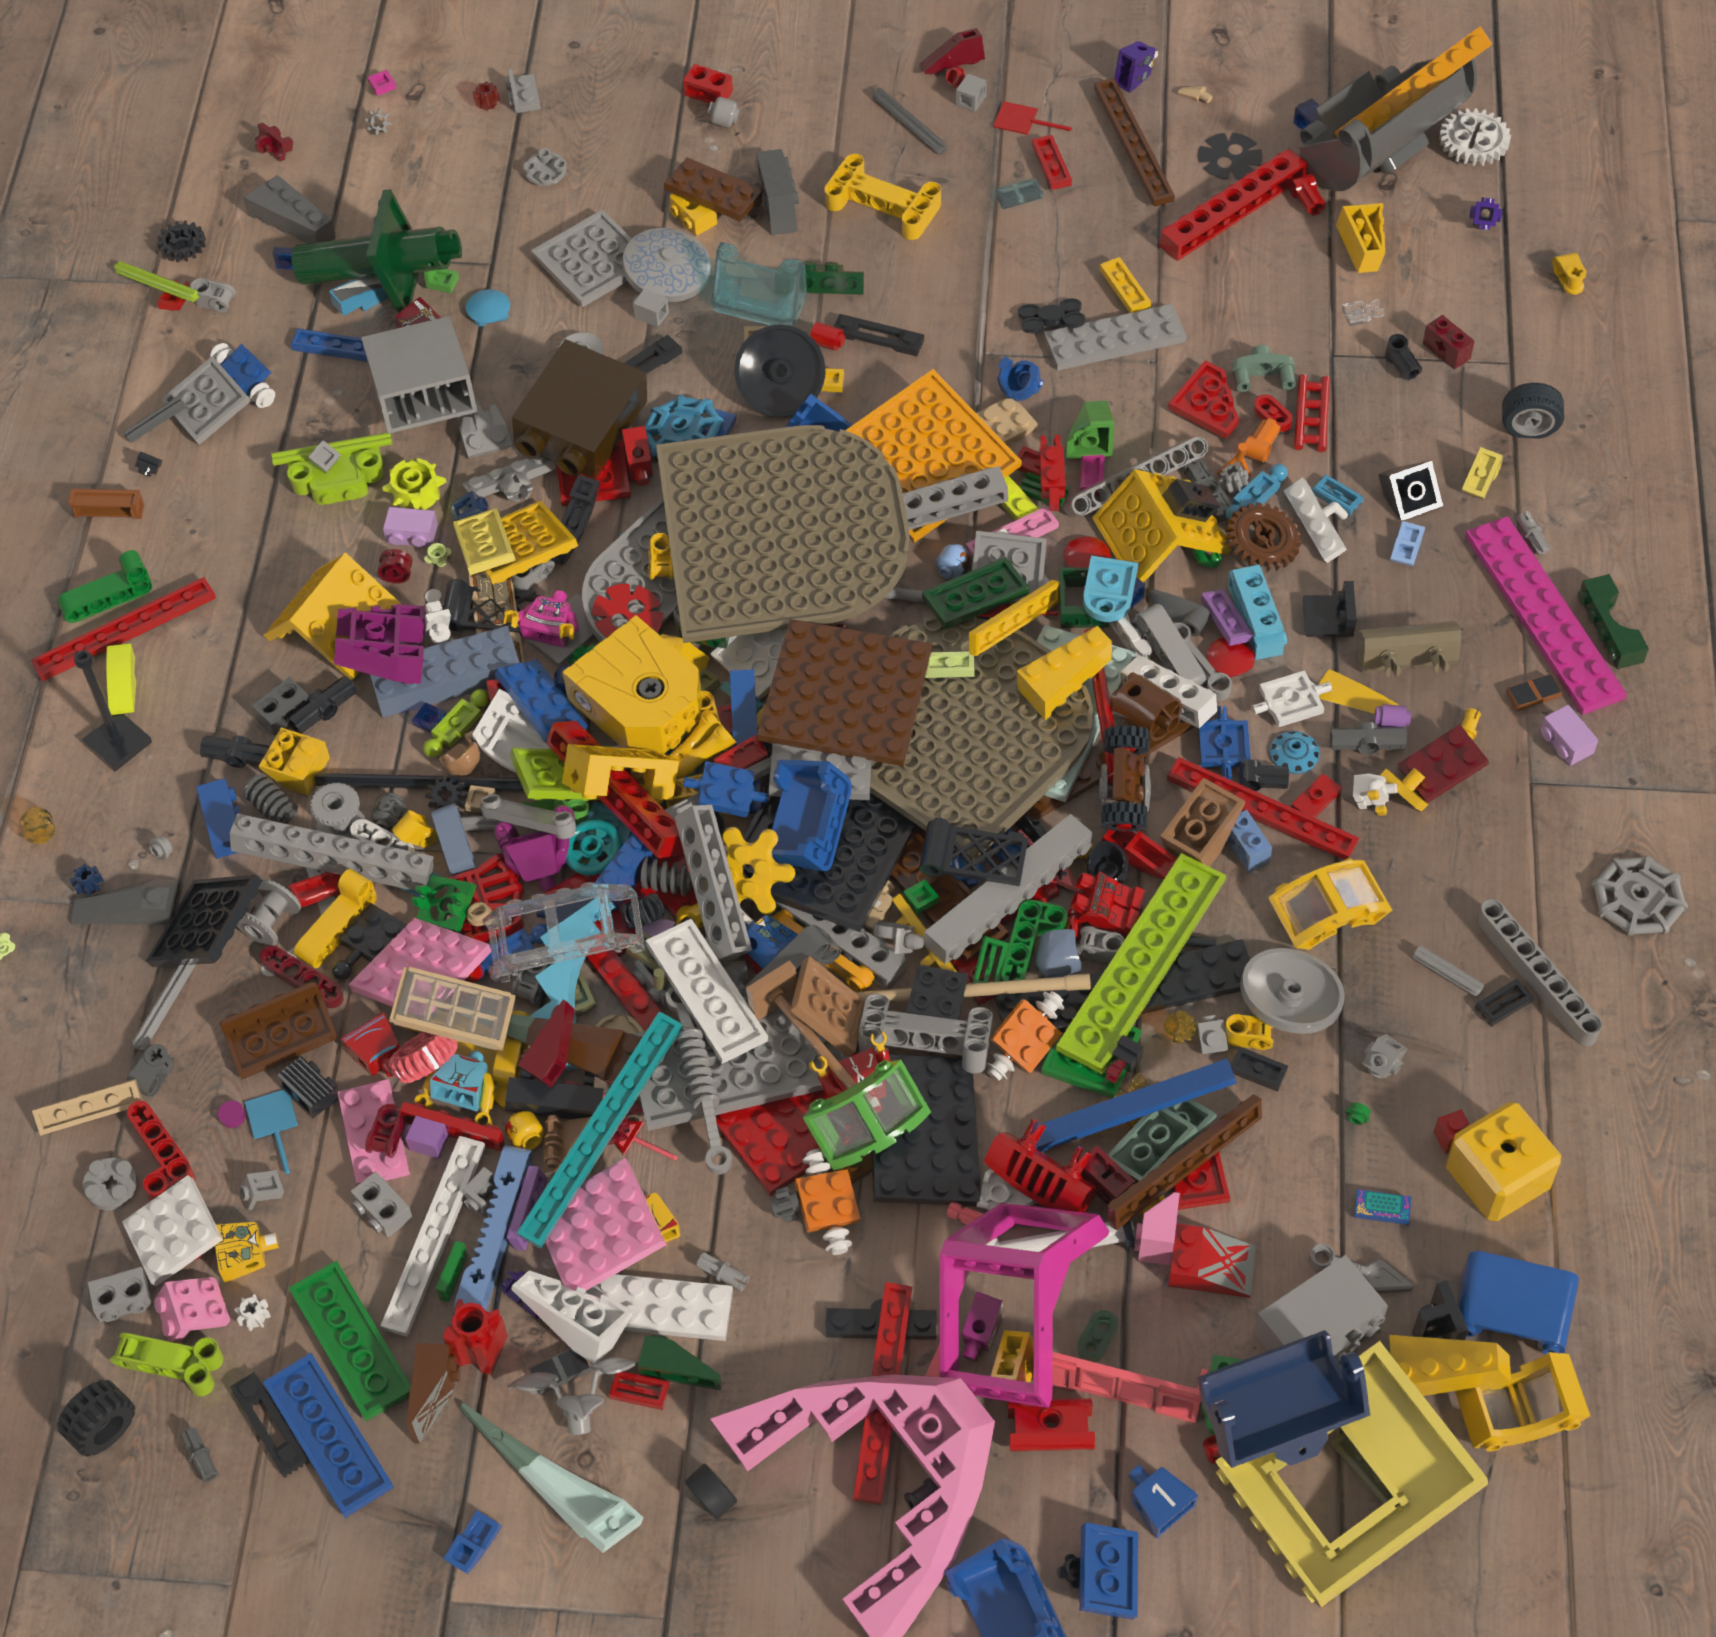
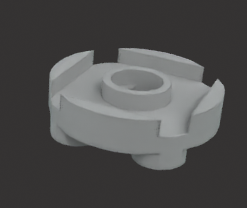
[83,1158,138,1211]

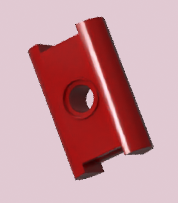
[1008,1398,1095,1452]

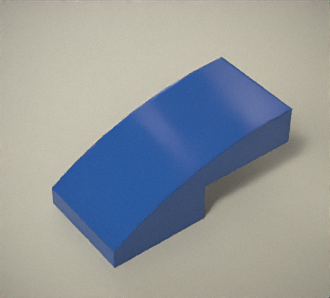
[443,1510,503,1574]

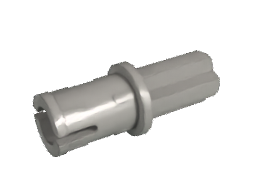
[1516,511,1550,555]
[696,1252,750,1292]

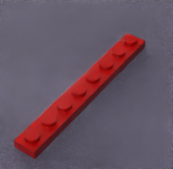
[31,577,216,682]
[1167,757,1359,860]
[853,1282,913,1505]

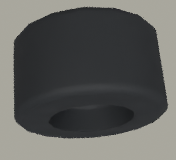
[685,1464,737,1519]

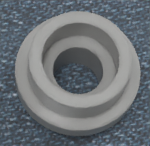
[149,836,172,860]

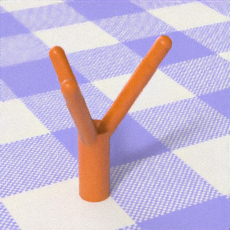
[1217,443,1251,478]

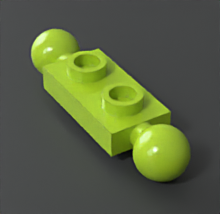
[423,689,490,758]

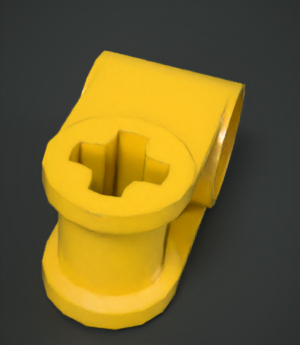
[1552,252,1587,295]
[648,533,674,580]
[392,810,439,848]
[1225,1014,1274,1050]

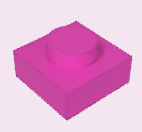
[368,69,396,96]

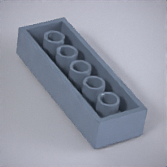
[370,626,519,718]

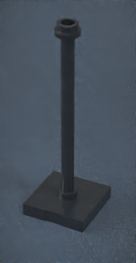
[74,650,152,772]

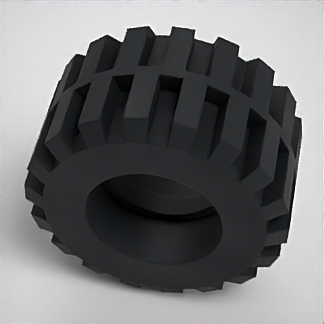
[57,1380,135,1457]

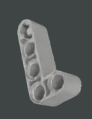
[1131,603,1206,686]

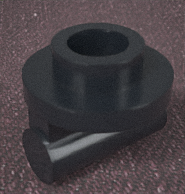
[135,451,162,477]

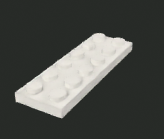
[646,919,768,1064]
[586,1274,733,1341]

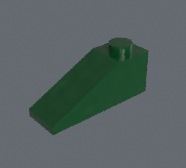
[638,1334,722,1390]

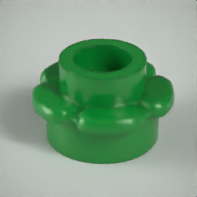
[1345,1102,1371,1125]

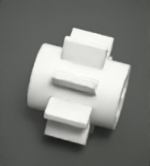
[234,1294,271,1331]

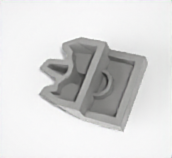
[458,400,513,459]

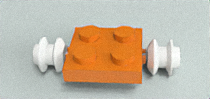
[986,991,1064,1081]
[794,1149,861,1255]

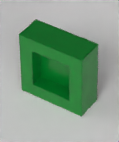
[903,879,939,914]

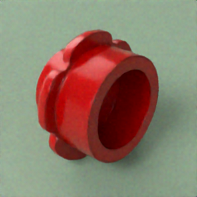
[946,67,965,88]

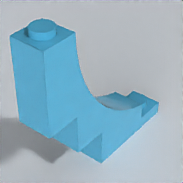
[530,893,615,1071]

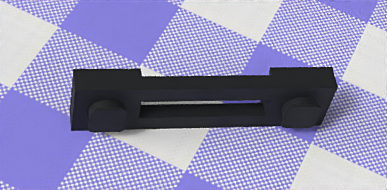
[834,314,924,356]
[624,335,682,373]
[230,1372,309,1478]

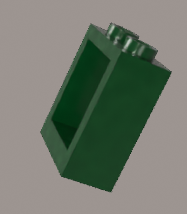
[1059,567,1109,628]

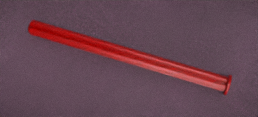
[1084,627,1115,786]

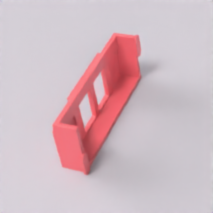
[1033,1352,1208,1423]

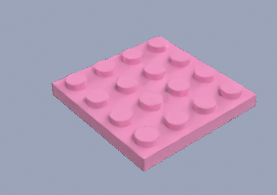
[349,918,492,1018]
[545,1158,667,1291]

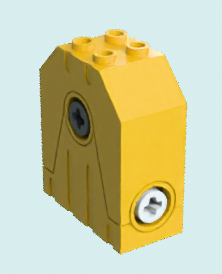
[563,615,702,754]

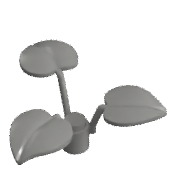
[508,1357,638,1435]

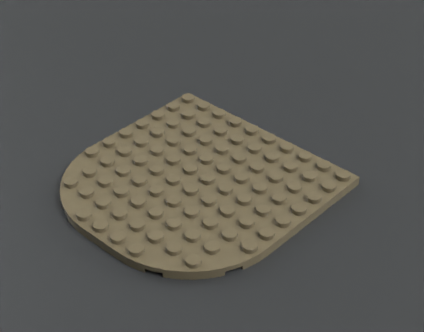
[656,425,910,643]
[870,616,1093,862]

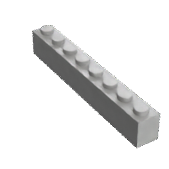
[924,814,1092,964]

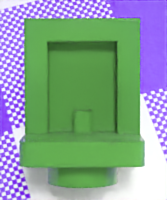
[422,269,459,294]

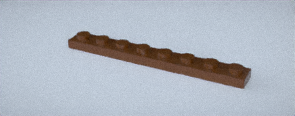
[1094,78,1175,206]
[1107,1094,1262,1230]

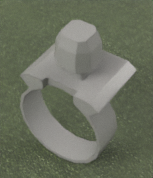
[873,922,924,954]

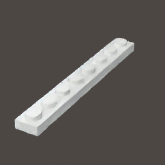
[381,1136,485,1337]

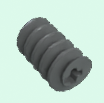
[244,774,298,824]
[641,857,693,897]

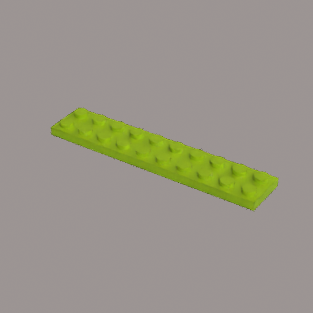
[1056,853,1226,1074]

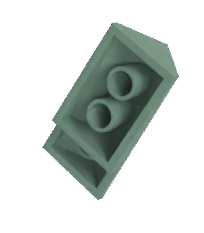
[1108,1099,1217,1184]

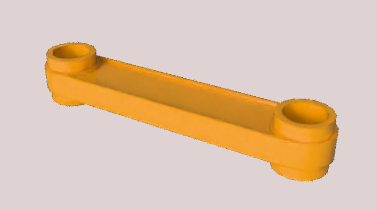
[772,909,875,992]

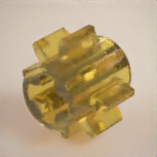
[1163,1010,1196,1044]

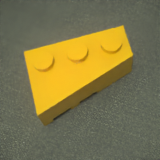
[1336,203,1385,273]

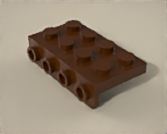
[664,157,763,222]
[219,982,339,1080]

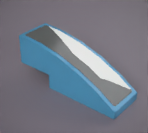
[329,277,389,316]

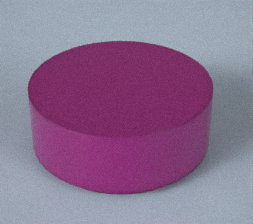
[218,1101,246,1128]

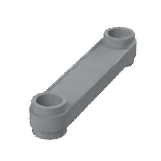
[480,794,576,839]

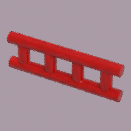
[1294,374,1330,452]

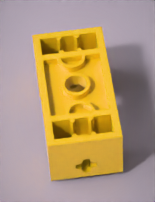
[562,744,679,803]

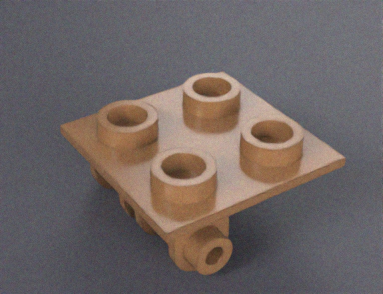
[543,1115,595,1173]

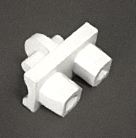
[423,601,451,644]

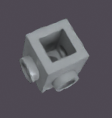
[1362,1034,1408,1078]

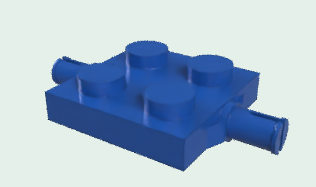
[1198,706,1251,780]
[683,761,769,818]

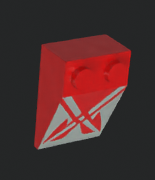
[1168,1223,1256,1298]

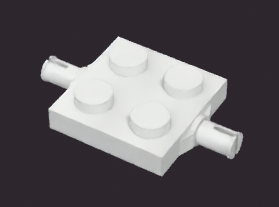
[1251,670,1332,727]

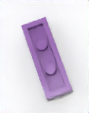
[1200,589,1253,646]
[507,1166,547,1251]

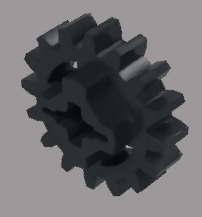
[157,220,206,263]

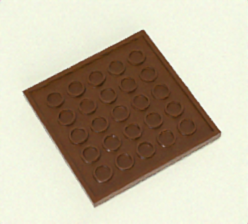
[757,619,933,766]

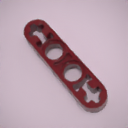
[260,946,344,1008]

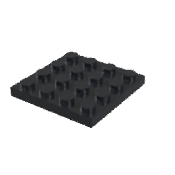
[146,874,263,967]

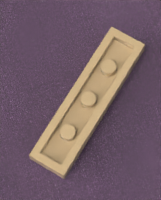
[32,1079,143,1136]

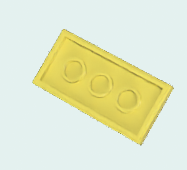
[453,508,516,575]

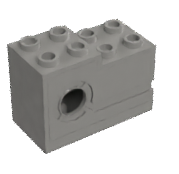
[1253,1255,1388,1368]

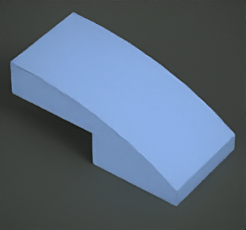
[1390,521,1425,566]

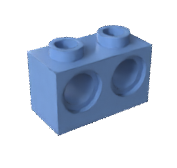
[1227,810,1272,873]

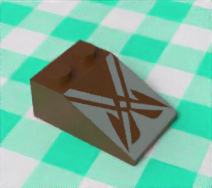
[406,1343,461,1444]

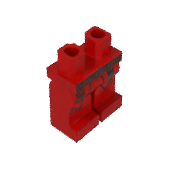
[1070,872,1145,940]

